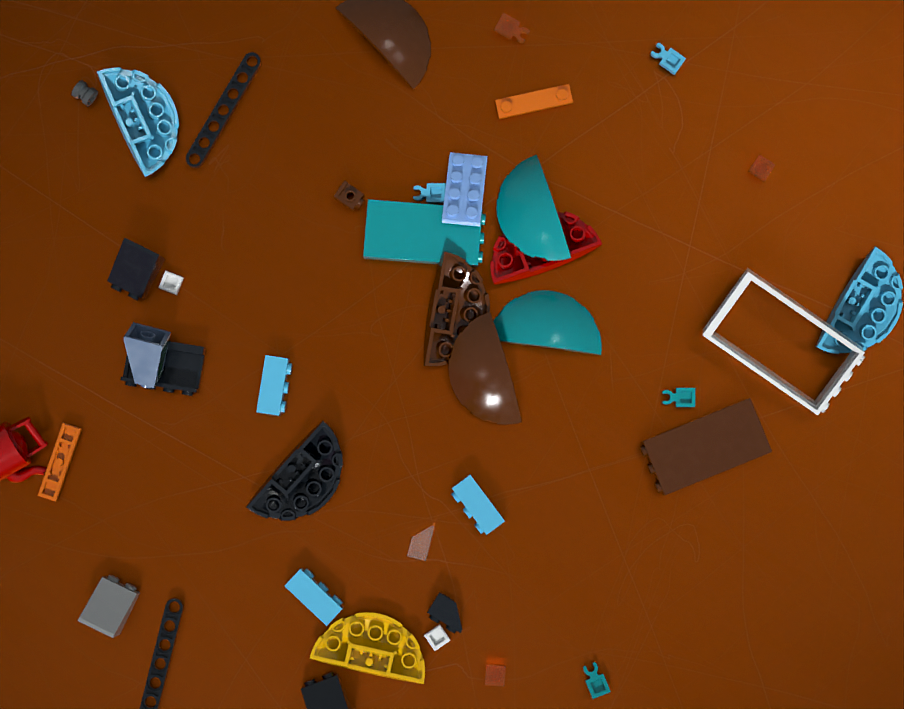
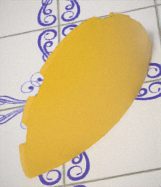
[310,612,425,684]

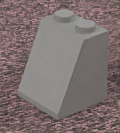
[78,575,140,638]

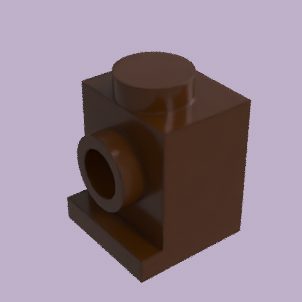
[334,181,365,212]

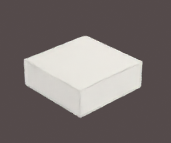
[159,270,184,295]
[424,624,451,651]

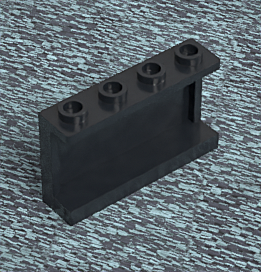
[120,341,206,396]

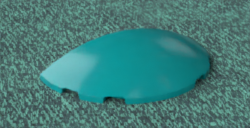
[496,155,571,261]
[493,290,602,355]

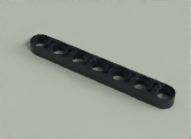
[186,52,261,168]
[140,598,184,709]

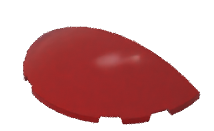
[490,211,602,284]

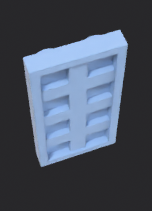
[442,152,488,227]

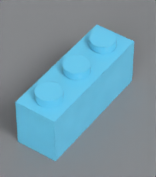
[256,355,292,416]
[451,475,505,535]
[285,568,344,626]

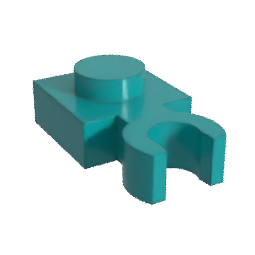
[662,388,695,407]
[583,662,611,700]

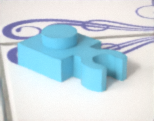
[650,43,686,75]
[413,183,446,204]

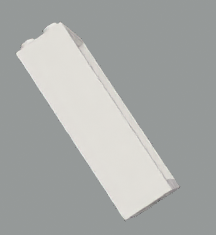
[702,268,865,415]

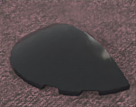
[246,421,343,521]

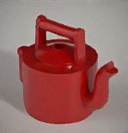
[0,417,48,483]

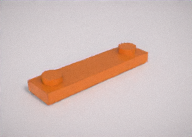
[495,84,573,119]
[37,422,82,502]

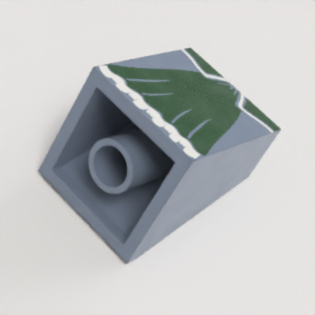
[123,322,171,388]

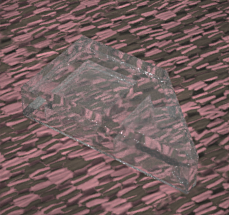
[407,526,435,561]

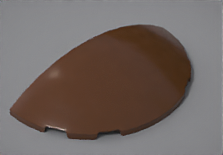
[336,0,431,90]
[424,251,490,366]
[448,312,522,425]

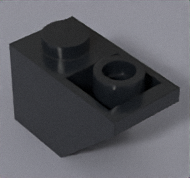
[427,591,462,634]

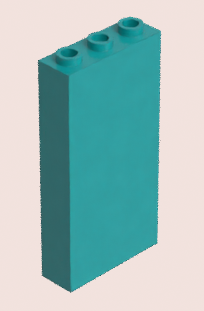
[363,199,486,268]

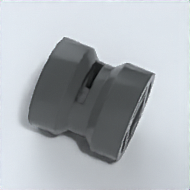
[71,80,98,106]

